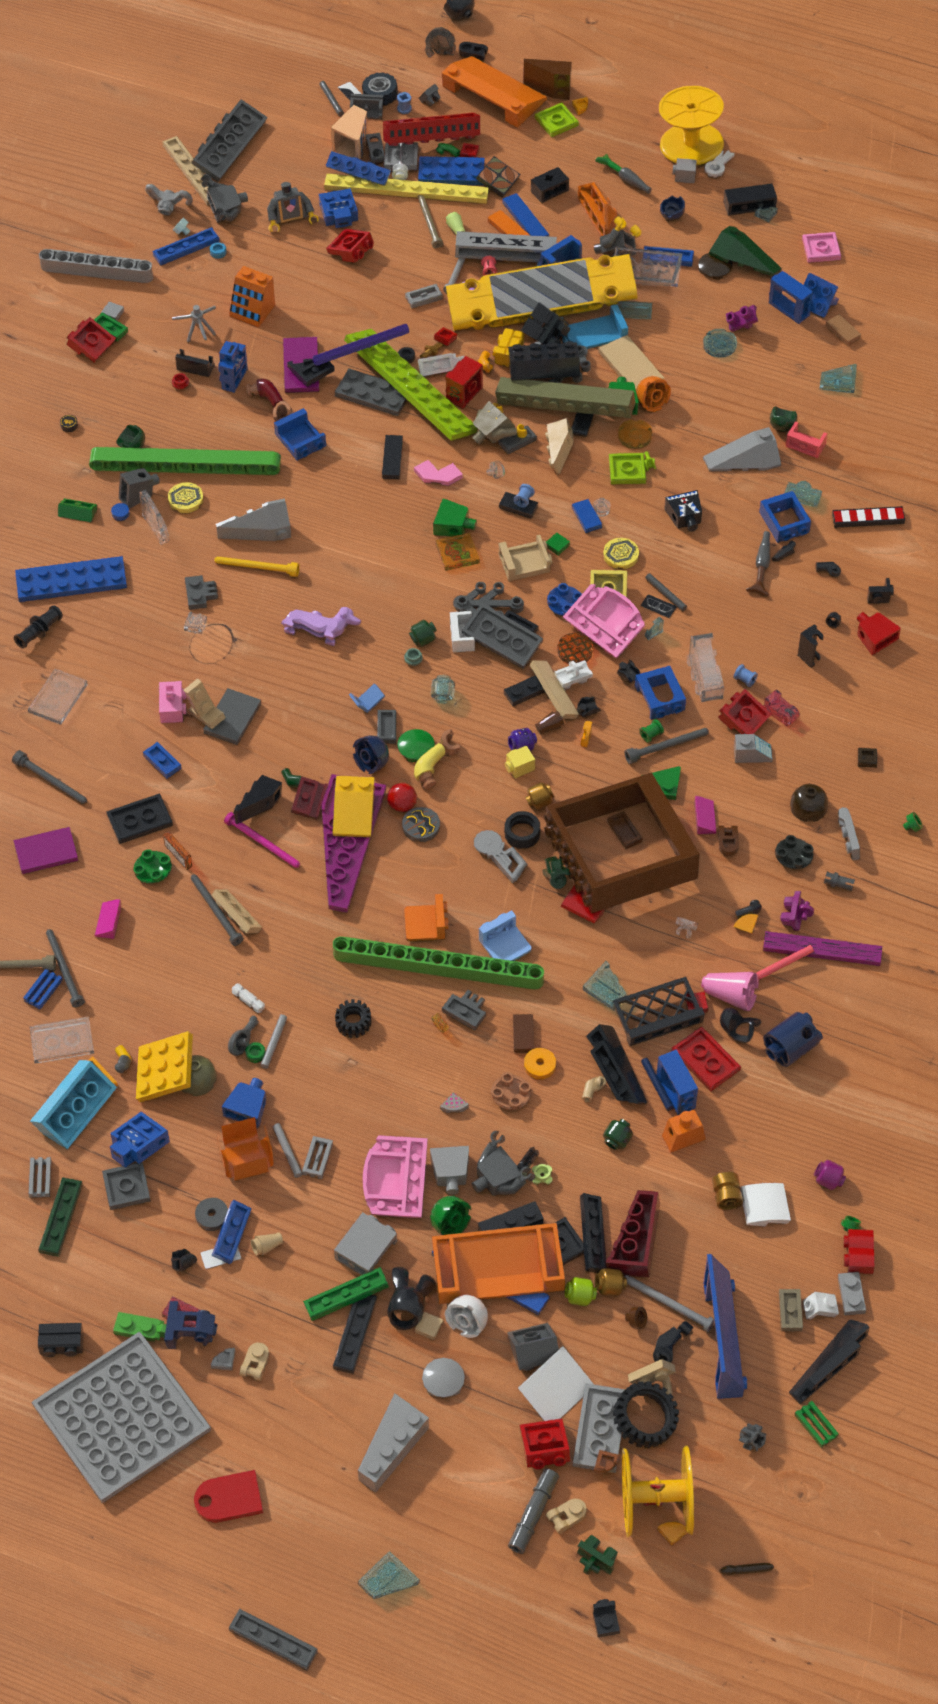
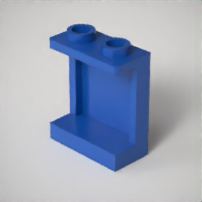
[540,235,582,266]
[274,408,326,460]

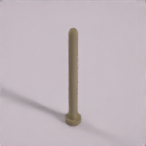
[418,195,444,248]

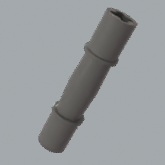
[508,1469,559,1554]

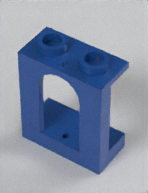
[635,666,686,720]

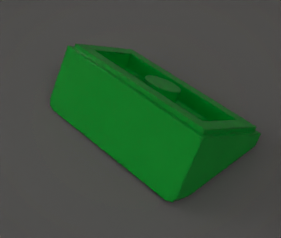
[58,498,98,522]

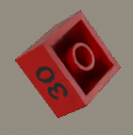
[445,356,483,409]

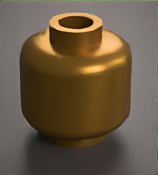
[525,782,554,810]
[594,1268,627,1296]

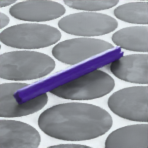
[312,324,409,366]

